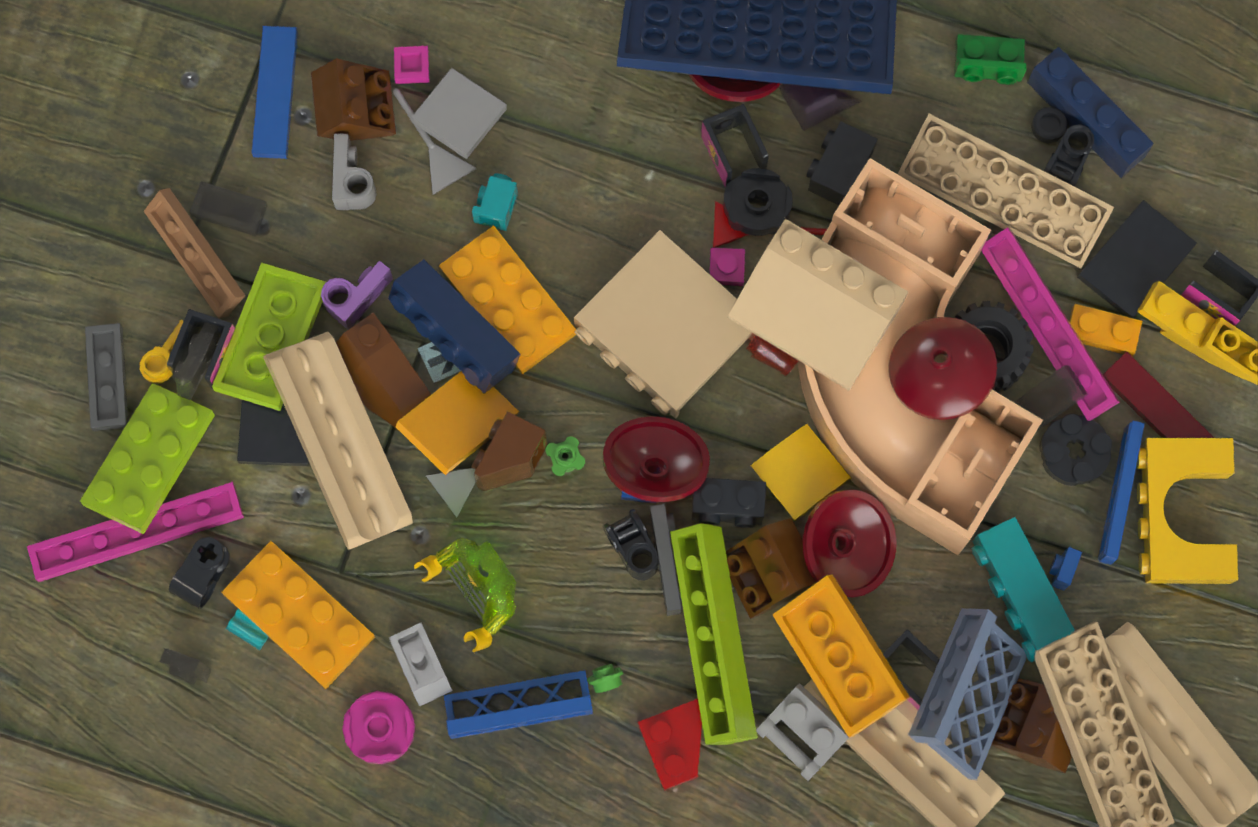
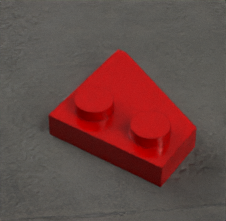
[637,699,702,791]

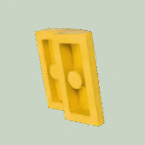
[750,424,851,521]

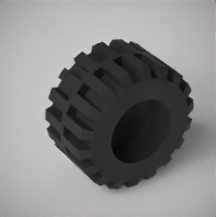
[955,301,1034,393]

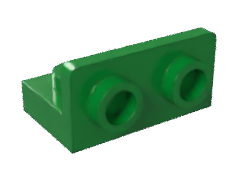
[954,34,1027,85]

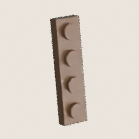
[144,188,245,319]

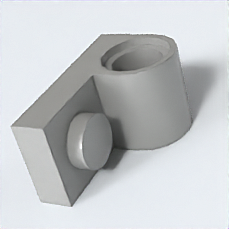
[332,134,377,210]
[389,623,453,706]

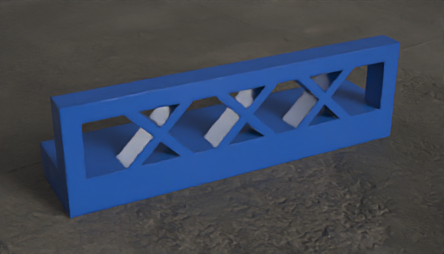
[444,670,593,739]

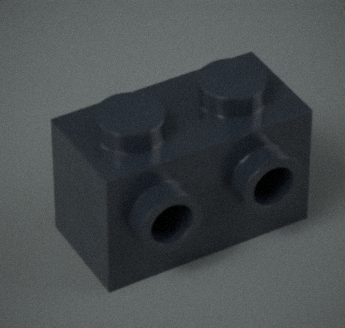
[806,121,878,205]
[691,478,766,528]

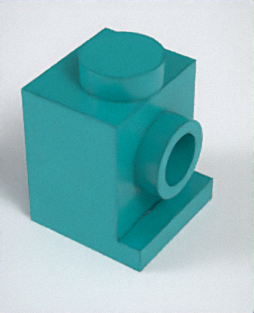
[472,173,518,231]

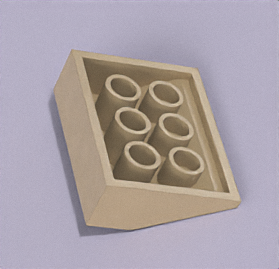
[727,219,908,391]

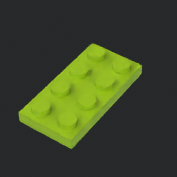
[212,263,326,411]
[80,383,215,534]

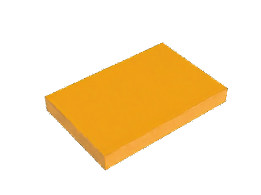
[396,372,519,476]

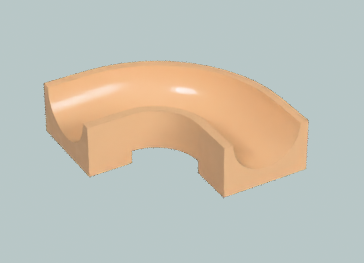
[797,158,1043,555]

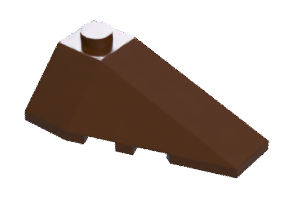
[336,312,431,432]

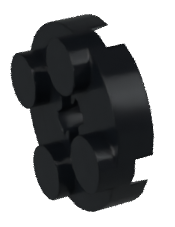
[723,168,793,236]
[1039,414,1112,486]

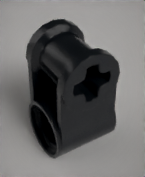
[1044,125,1094,187]
[602,509,658,581]
[168,537,230,609]

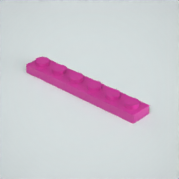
[981,227,1120,421]
[27,482,244,582]

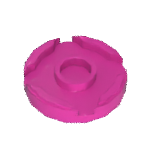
[342,691,416,764]

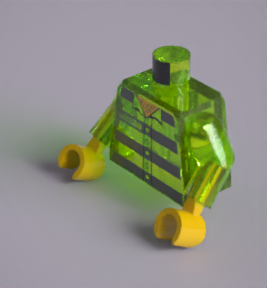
[414,538,516,652]

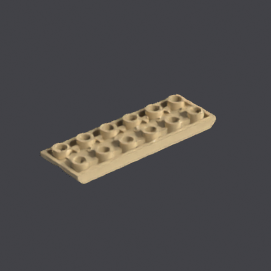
[898,113,1114,268]
[263,332,413,550]
[1035,622,1175,827]
[1104,622,1258,827]
[804,679,1005,827]

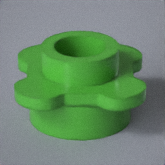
[545,436,585,476]
[587,664,623,693]

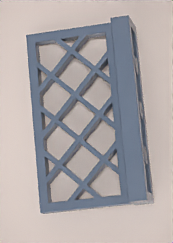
[908,608,1027,780]

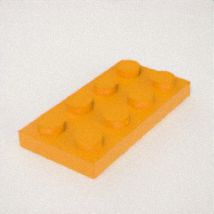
[439,225,576,374]
[221,541,375,689]
[772,575,911,738]

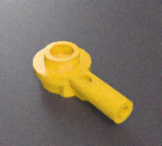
[140,320,184,383]

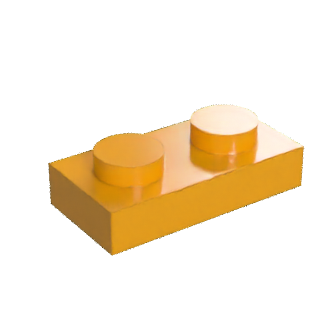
[1069,304,1142,357]

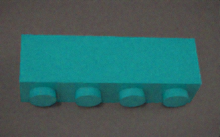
[972,517,1075,665]

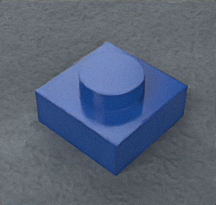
[1049,547,1082,591]

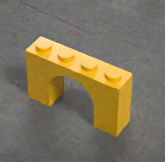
[1136,438,1238,584]

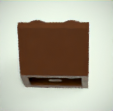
[311,58,396,141]
[472,411,548,491]
[726,518,817,619]
[991,678,1072,773]

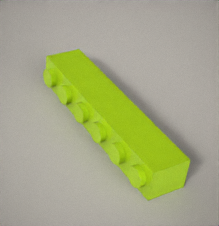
[670,523,758,745]

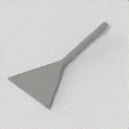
[393,88,476,195]
[426,468,476,518]

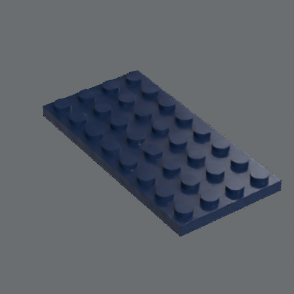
[617,0,897,94]

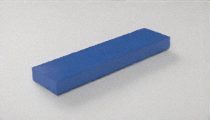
[252,26,298,159]
[1098,421,1145,565]

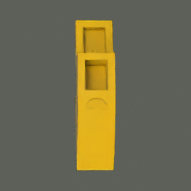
[1137,281,1258,385]

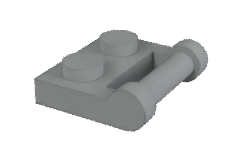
[756,683,848,781]

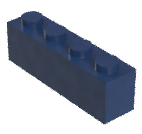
[1027,47,1154,178]
[388,259,521,394]

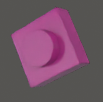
[394,46,430,84]
[709,248,745,286]

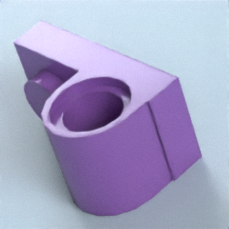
[321,261,393,330]

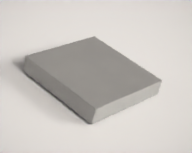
[411,68,507,159]

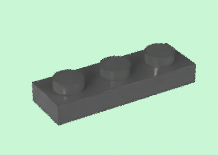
[85,323,128,431]
[650,504,682,616]

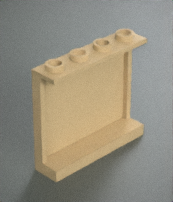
[574,230,756,419]

